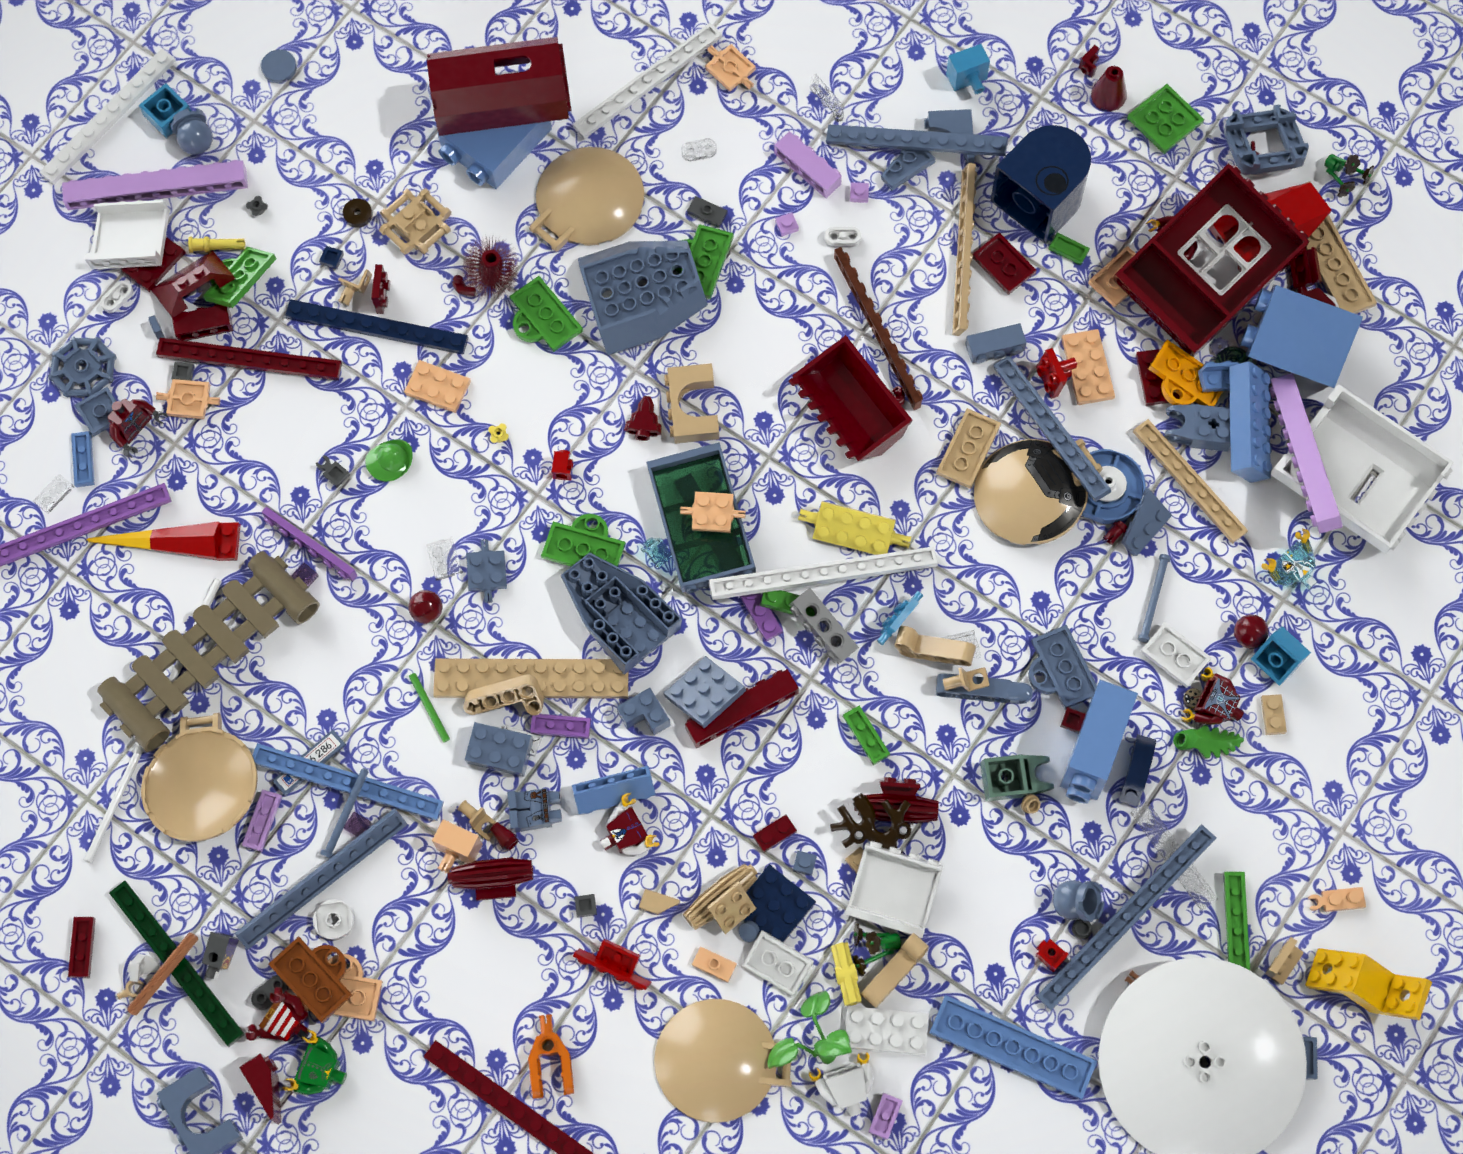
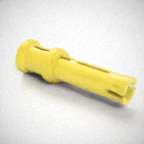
[188,236,246,253]

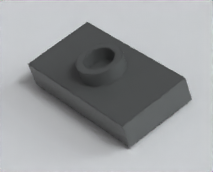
[687,196,728,228]

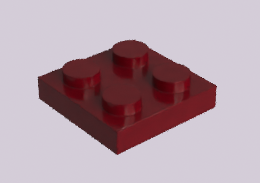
[371,264,390,314]

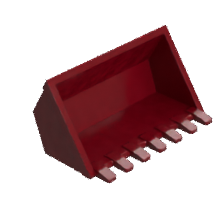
[789,335,913,461]

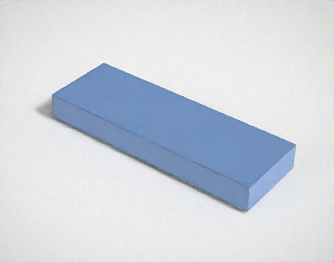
[71,431,95,488]

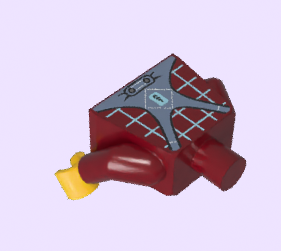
[1181,667,1244,725]

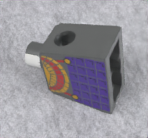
[202,932,239,980]

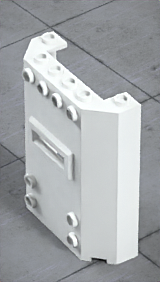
[1271,384,1454,554]

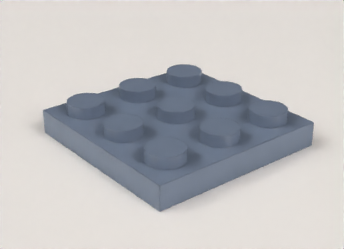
[664,656,746,728]

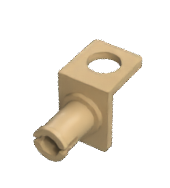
[338,269,372,306]
[943,667,990,692]
[458,800,497,841]

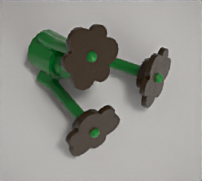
[1324,154,1375,198]
[852,923,901,977]

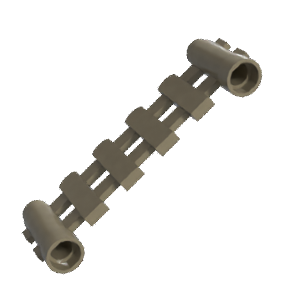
[97,551,320,752]

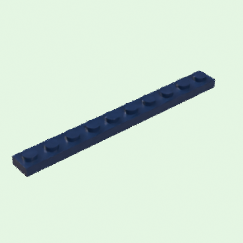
[285,299,468,355]

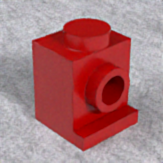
[551,450,573,481]
[1036,939,1069,972]

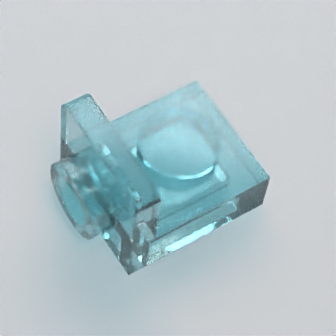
[641,537,672,568]

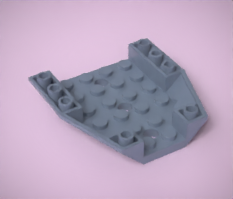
[578,240,708,356]

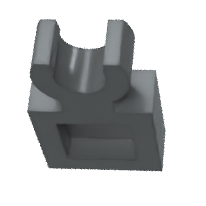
[315,455,350,488]

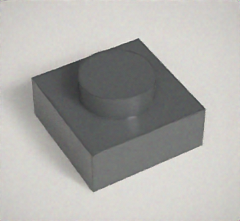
[171,362,195,381]
[575,894,597,918]

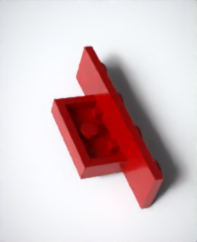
[573,939,652,990]

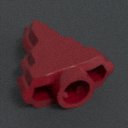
[624,396,662,441]

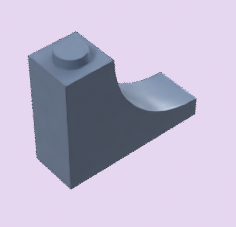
[924,109,975,165]

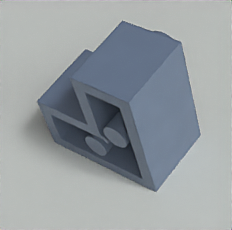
[616,688,671,735]

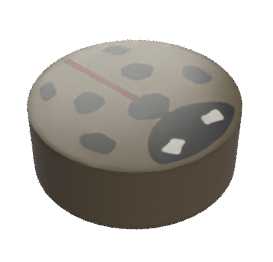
[1183,688,1202,709]

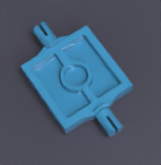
[877,591,923,645]

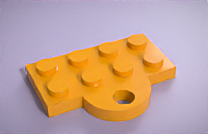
[1148,339,1223,406]

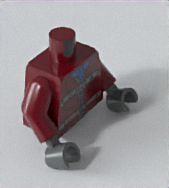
[107,399,168,458]

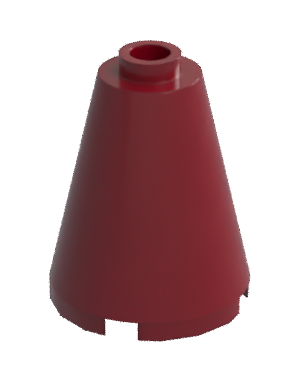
[1091,66,1127,112]

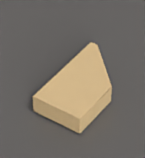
[639,889,680,915]

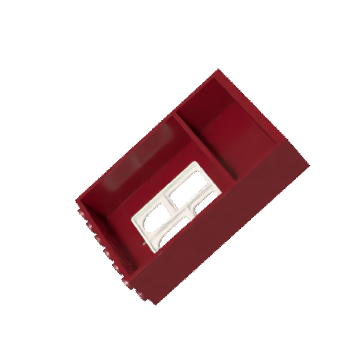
[1114,163,1310,357]

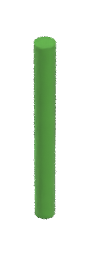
[409,673,450,743]

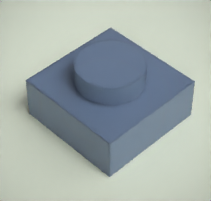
[793,851,817,876]

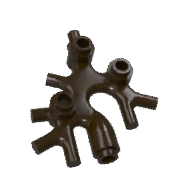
[830,793,912,854]

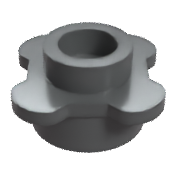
[246,196,268,216]

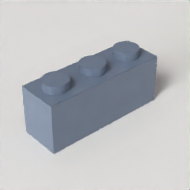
[965,323,1027,363]

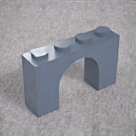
[156,1066,243,1154]

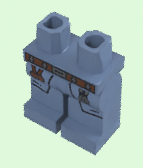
[507,788,562,833]

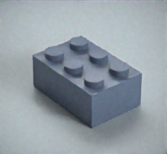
[465,722,534,777]

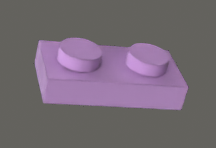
[869,1093,903,1140]

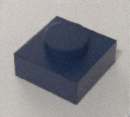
[319,246,344,269]

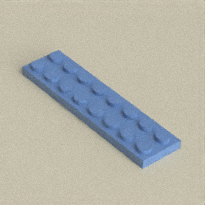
[929,995,1097,1100]

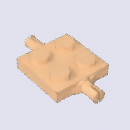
[705,44,756,91]
[156,379,220,419]
[680,492,746,533]

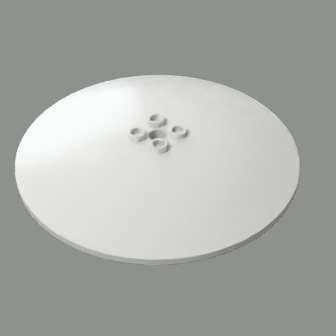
[1098,957,1307,1154]

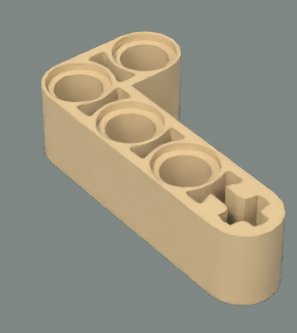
[894,626,976,666]
[463,674,544,715]
[861,933,929,1008]

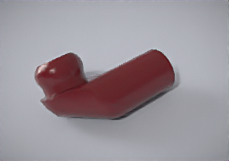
[452,275,476,296]

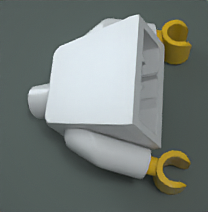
[809,1052,873,1116]

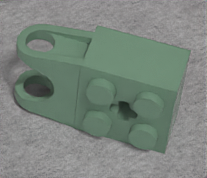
[980,754,1054,802]

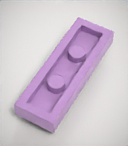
[242,789,282,852]

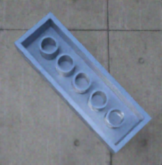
[1229,361,1272,483]

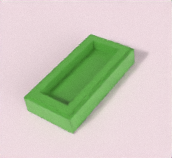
[1048,232,1090,265]

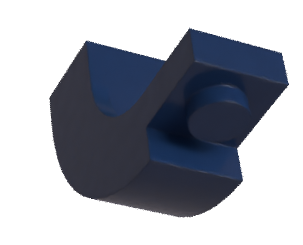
[1119,734,1156,807]

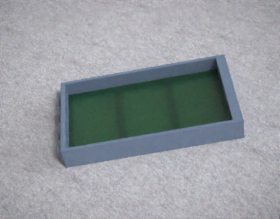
[646,442,756,593]

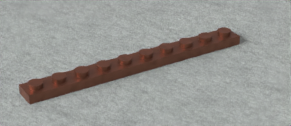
[834,247,923,411]

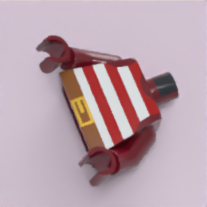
[245,987,310,1042]

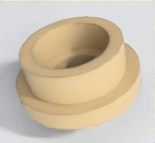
[1021,794,1041,814]

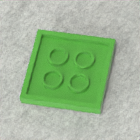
[1127,84,1205,154]

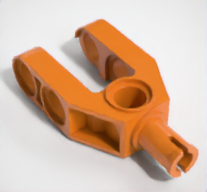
[528,1014,574,1099]

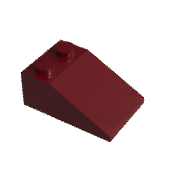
[239,1053,282,1124]

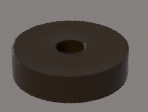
[343,198,373,228]

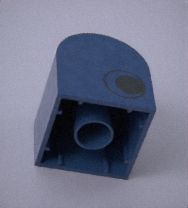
[990,125,1091,244]

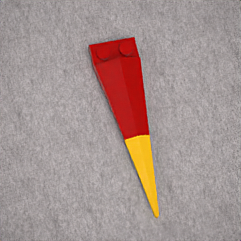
[86,521,241,561]

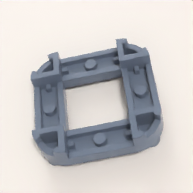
[1224,105,1309,175]

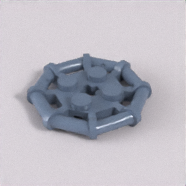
[48,336,117,398]

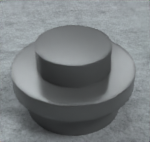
[1072,919,1092,939]

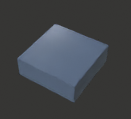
[148,315,165,339]

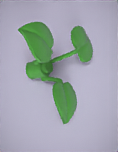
[767,991,852,1069]

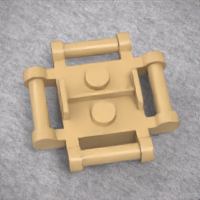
[379,188,452,255]

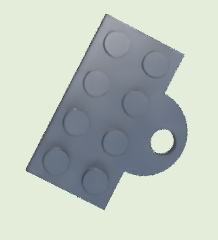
[1028,625,1097,710]

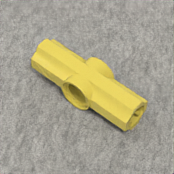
[831,942,862,1006]

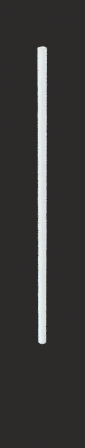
[84,578,222,863]

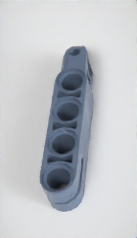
[936,673,1033,704]

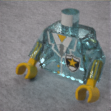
[1261,528,1317,589]

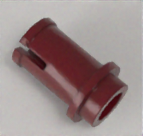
[1103,520,1127,545]

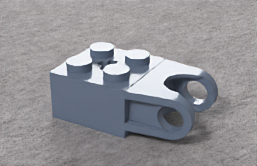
[1164,404,1230,452]

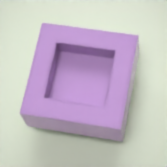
[850,182,869,203]
[775,212,799,236]

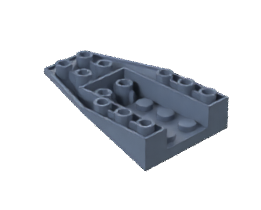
[561,552,682,675]

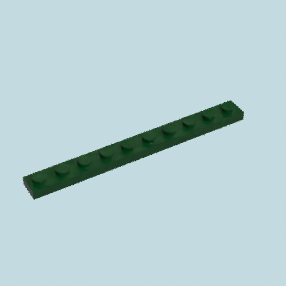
[109,881,245,1047]

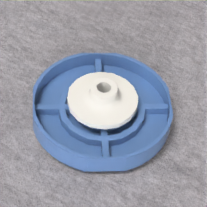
[1082,449,1146,524]

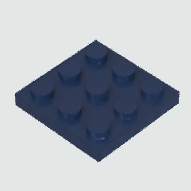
[743,864,816,943]

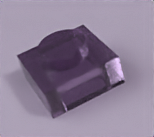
[291,562,319,588]
[343,812,371,837]

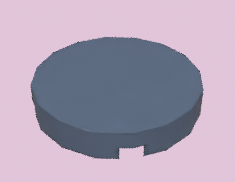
[261,49,297,83]

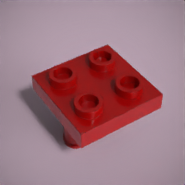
[1036,348,1077,399]

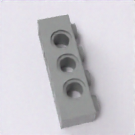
[789,588,859,664]

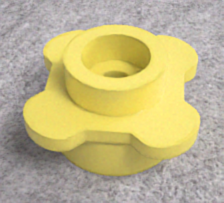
[488,423,509,443]

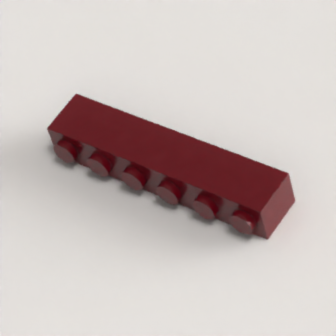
[685,669,799,749]

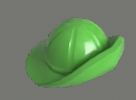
[365,439,413,482]

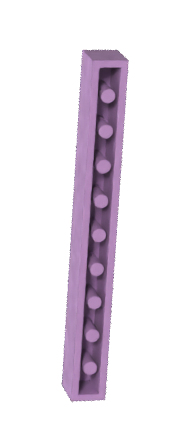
[62,160,248,210]
[1269,373,1342,534]

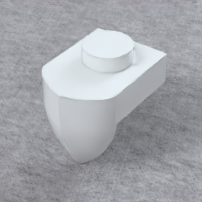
[128,954,161,982]

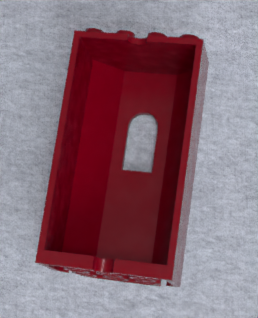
[427,37,572,136]

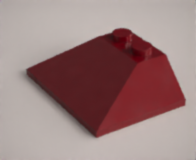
[151,250,235,318]

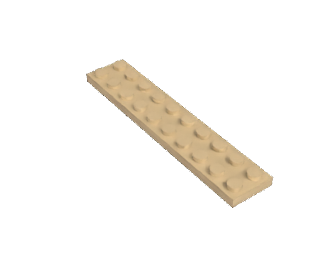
[433,658,629,699]

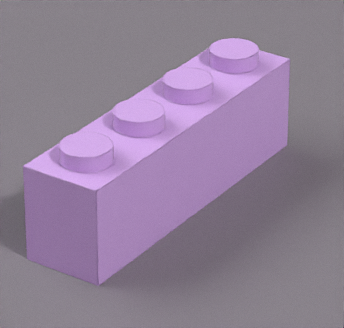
[774,131,842,198]

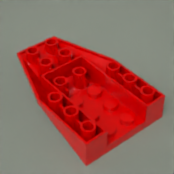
[1208,182,1332,272]

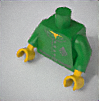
[283,1030,347,1095]

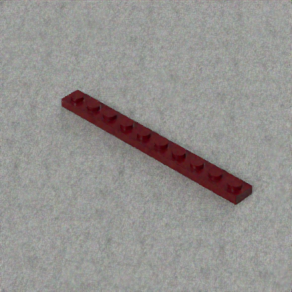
[156,338,342,380]
[423,1040,594,1154]

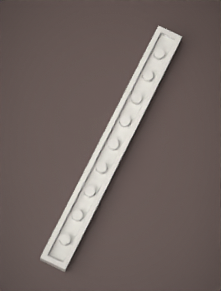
[573,22,722,139]
[39,48,176,185]

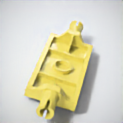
[798,501,912,555]

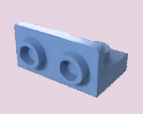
[1198,361,1239,392]

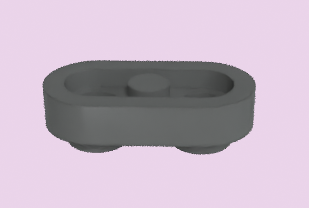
[251,975,289,1010]

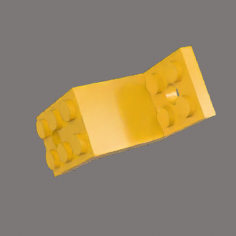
[1305,948,1432,1020]

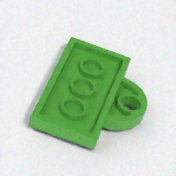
[674,224,734,299]
[203,247,277,308]
[510,276,583,352]
[541,514,626,567]

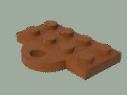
[268,936,353,1024]

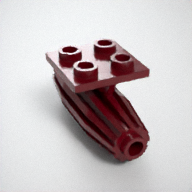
[854,777,939,823]
[447,857,534,901]

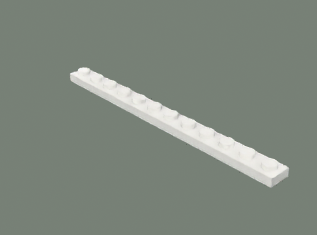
[709,546,938,600]

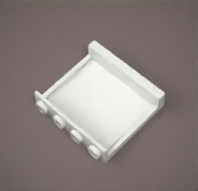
[85,199,170,269]
[845,841,943,938]

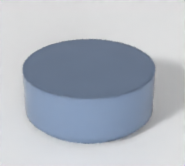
[739,921,760,942]

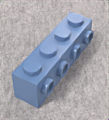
[572,766,656,814]

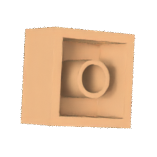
[432,819,483,874]

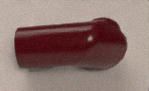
[893,386,905,406]

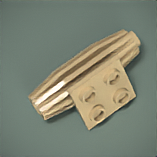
[683,864,758,934]

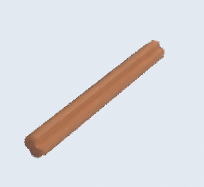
[127,932,198,1015]

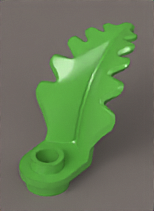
[1173,725,1244,758]

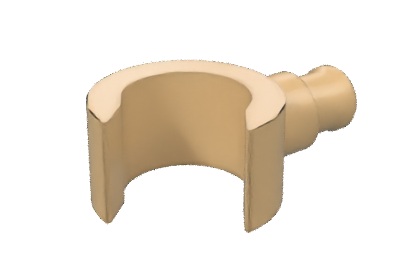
[116,980,145,1000]

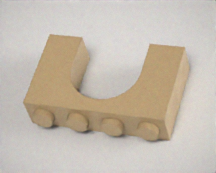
[664,363,720,444]

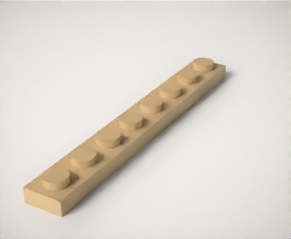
[1133,419,1248,544]

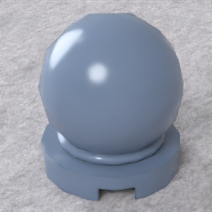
[170,108,213,155]
[1052,880,1105,922]

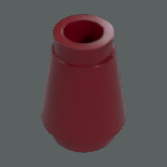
[490,822,519,851]

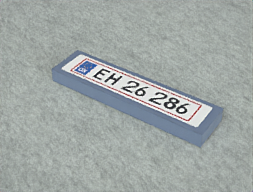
[272,730,346,796]

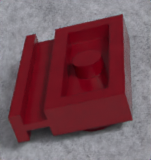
[1290,247,1322,290]

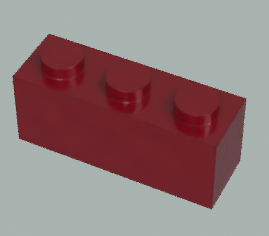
[172,304,234,341]

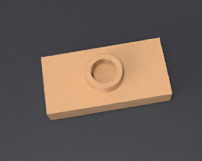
[692,946,737,983]

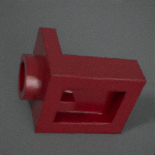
[1078,44,1100,77]

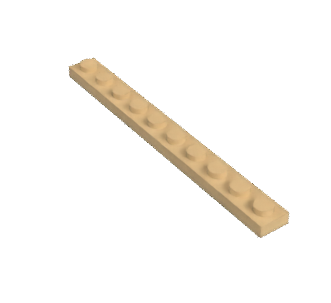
[952,163,977,336]

